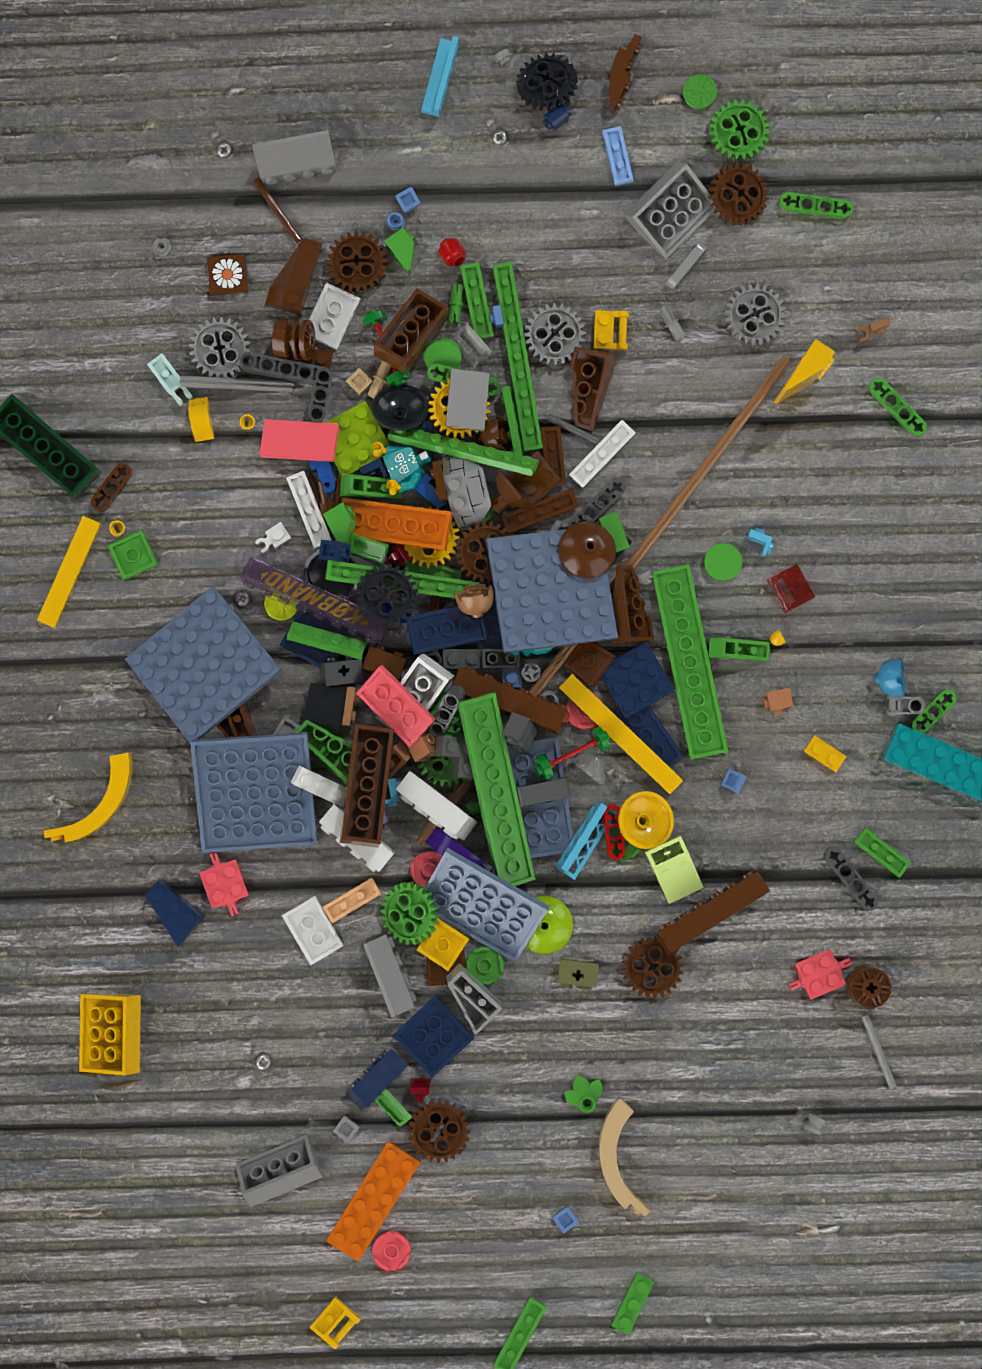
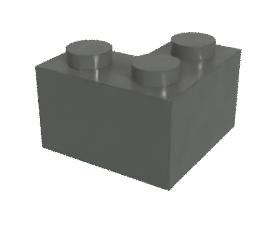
[500,712,537,752]
[434,735,474,780]

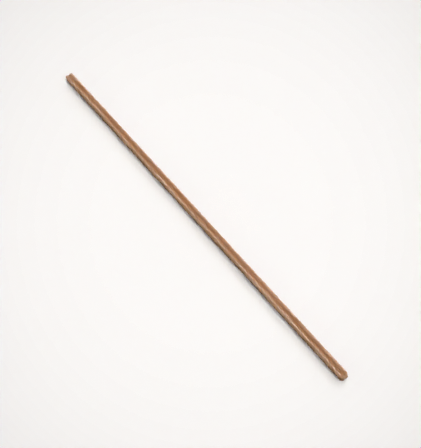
[417,356,791,846]

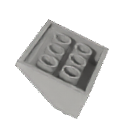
[252,130,337,185]
[624,162,716,259]

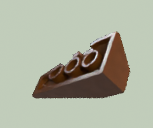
[265,238,322,316]
[570,346,617,431]
[611,565,654,644]

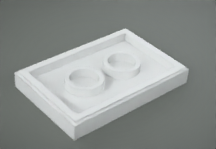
[309,282,361,350]
[282,896,344,965]

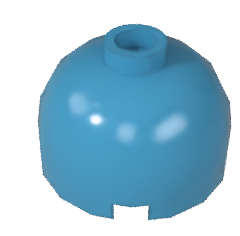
[875,658,905,696]

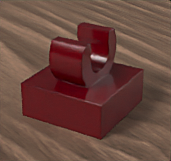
[385,544,411,569]
[410,1078,430,1102]

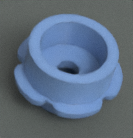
[386,212,405,231]

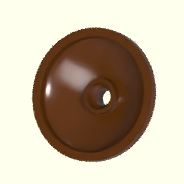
[558,521,616,579]

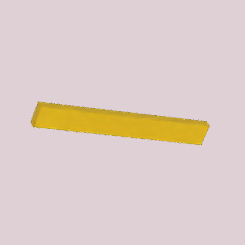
[559,674,683,794]

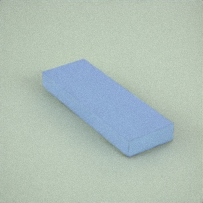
[602,126,634,186]

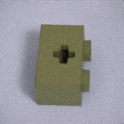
[557,958,599,990]

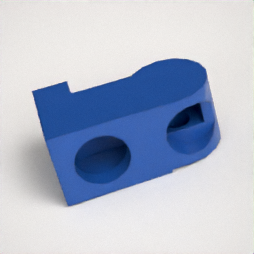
[309,461,336,495]
[414,474,448,509]

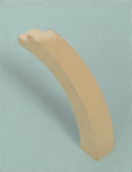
[599,1096,650,1216]

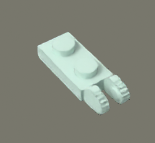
[147,353,193,406]

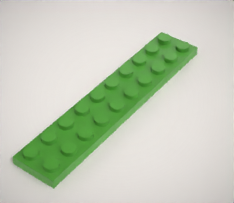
[651,564,728,760]
[457,692,536,886]

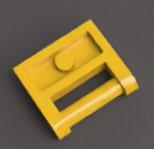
[593,310,629,351]
[309,1296,362,1349]

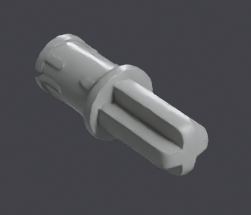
[658,304,686,342]

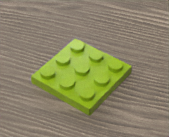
[326,401,390,476]

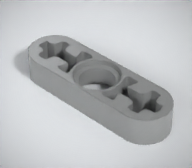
[666,242,708,290]

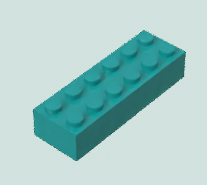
[881,723,982,802]

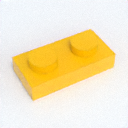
[803,735,847,773]

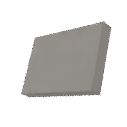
[445,369,490,431]

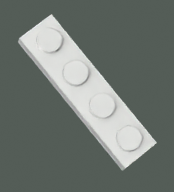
[569,420,636,488]
[286,471,332,549]
[291,765,346,808]

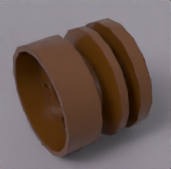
[272,319,316,361]
[845,965,892,1008]

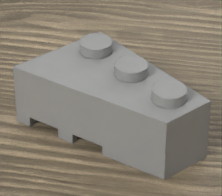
[446,963,503,1036]

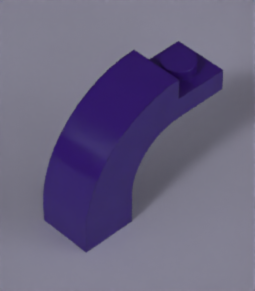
[425,827,492,871]

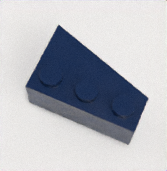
[145,880,205,947]
[345,1049,408,1110]

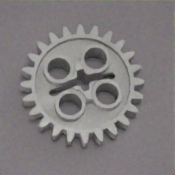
[724,284,787,346]
[524,303,586,366]
[189,317,251,378]

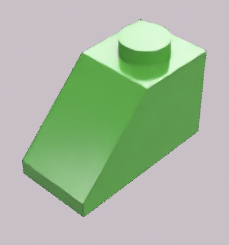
[384,228,415,275]
[323,503,357,543]

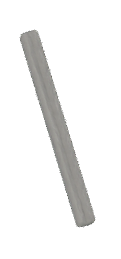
[180,376,294,392]

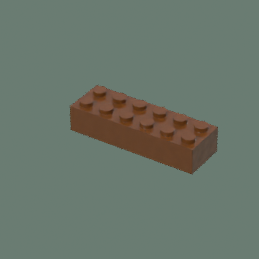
[452,666,570,736]
[339,724,394,848]
[655,871,770,955]

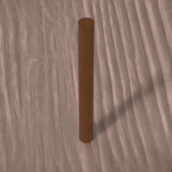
[253,178,303,243]

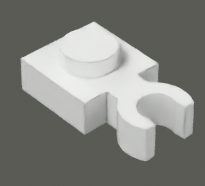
[255,522,292,553]

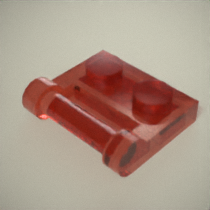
[767,564,815,613]

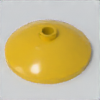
[618,791,674,849]

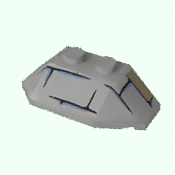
[442,455,492,532]

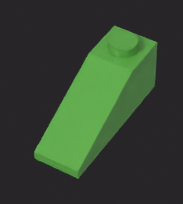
[340,474,402,499]
[709,638,770,661]

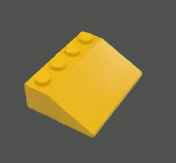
[774,339,835,404]
[79,994,141,1075]

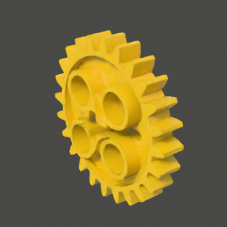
[428,378,490,439]
[402,506,460,569]

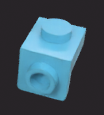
[746,528,774,557]
[385,778,402,808]

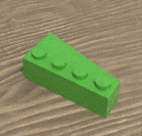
[294,720,351,785]

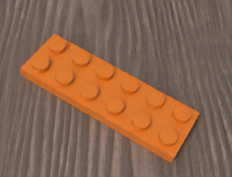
[341,498,453,551]
[326,1141,421,1262]

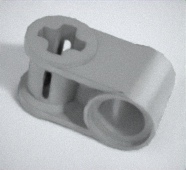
[887,696,925,716]

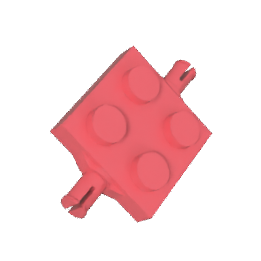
[199,852,249,916]
[788,949,852,1000]

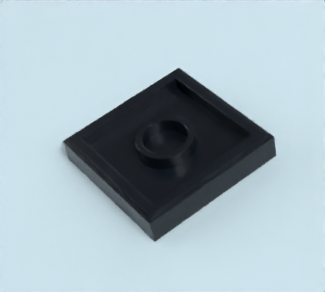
[303,683,347,728]

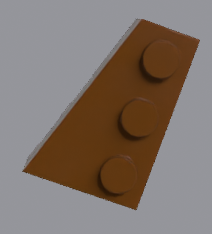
[216,702,257,738]

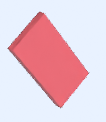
[259,419,340,462]
[356,665,436,748]

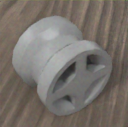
[521,663,540,682]
[804,1113,827,1135]

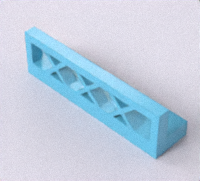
[421,36,459,117]
[555,802,614,880]

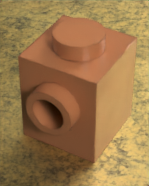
[763,688,794,714]
[407,732,436,762]

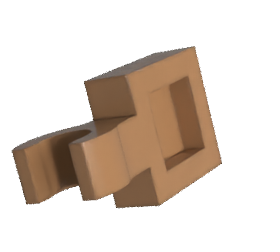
[855,317,890,343]

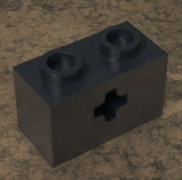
[319,655,363,686]

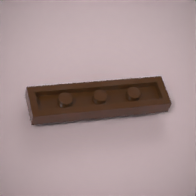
[501,489,579,535]

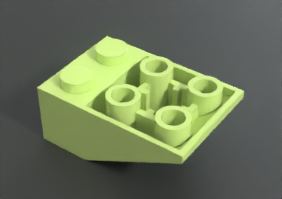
[644,835,704,904]

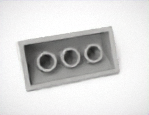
[363,933,417,1018]
[235,1135,322,1207]

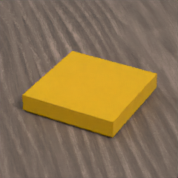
[416,917,470,971]

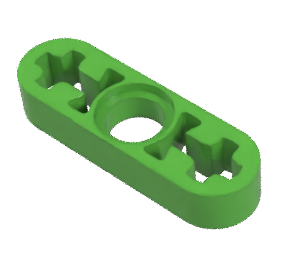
[910,690,957,733]

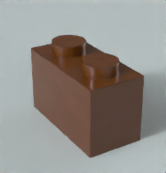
[362,644,407,681]

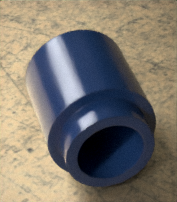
[543,104,572,131]

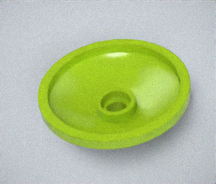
[525,896,573,954]

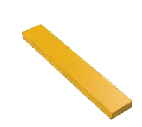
[37,516,101,628]

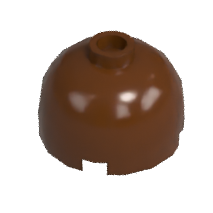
[478,417,512,452]

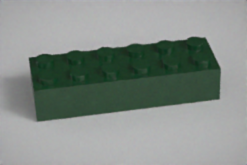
[0,393,102,500]

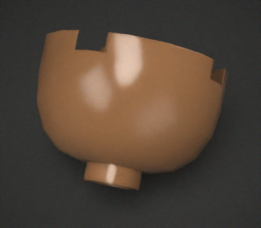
[455,583,494,618]

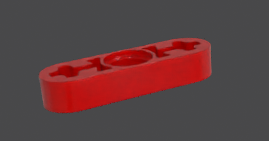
[603,804,625,860]

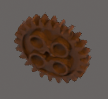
[708,162,769,226]
[326,231,388,294]
[455,521,512,583]
[621,936,684,999]
[408,1099,471,1163]

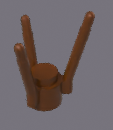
[309,473,341,515]

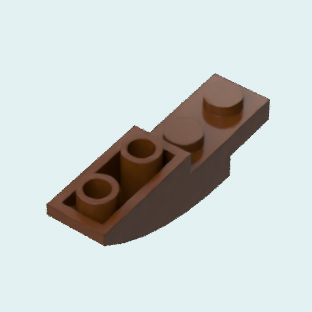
[609,34,643,113]

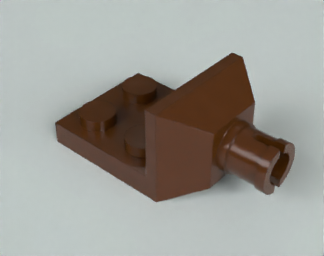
[491,451,562,514]

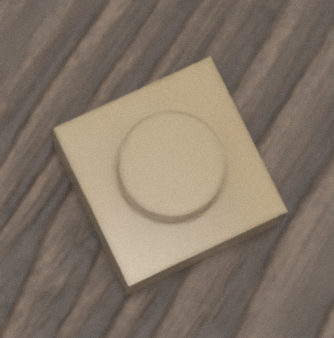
[346,368,373,396]

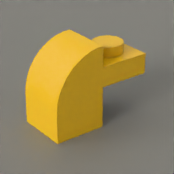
[188,397,214,442]

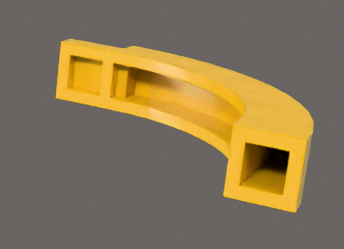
[44,753,133,842]

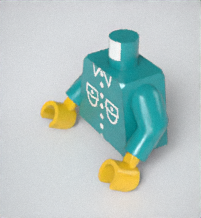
[372,442,431,495]

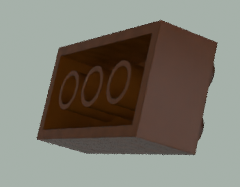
[374,288,449,375]

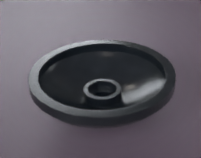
[372,385,429,431]
[304,549,358,602]

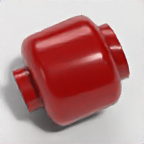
[438,238,466,267]

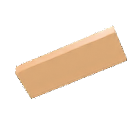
[322,878,382,923]

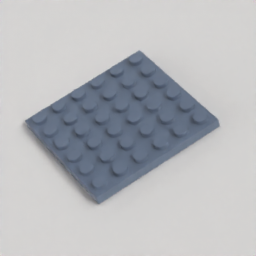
[486,529,618,653]
[125,586,282,742]
[190,732,318,853]

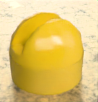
[239,414,255,430]
[109,520,125,537]
[770,629,786,646]

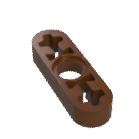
[91,463,133,512]

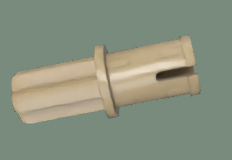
[368,361,392,398]

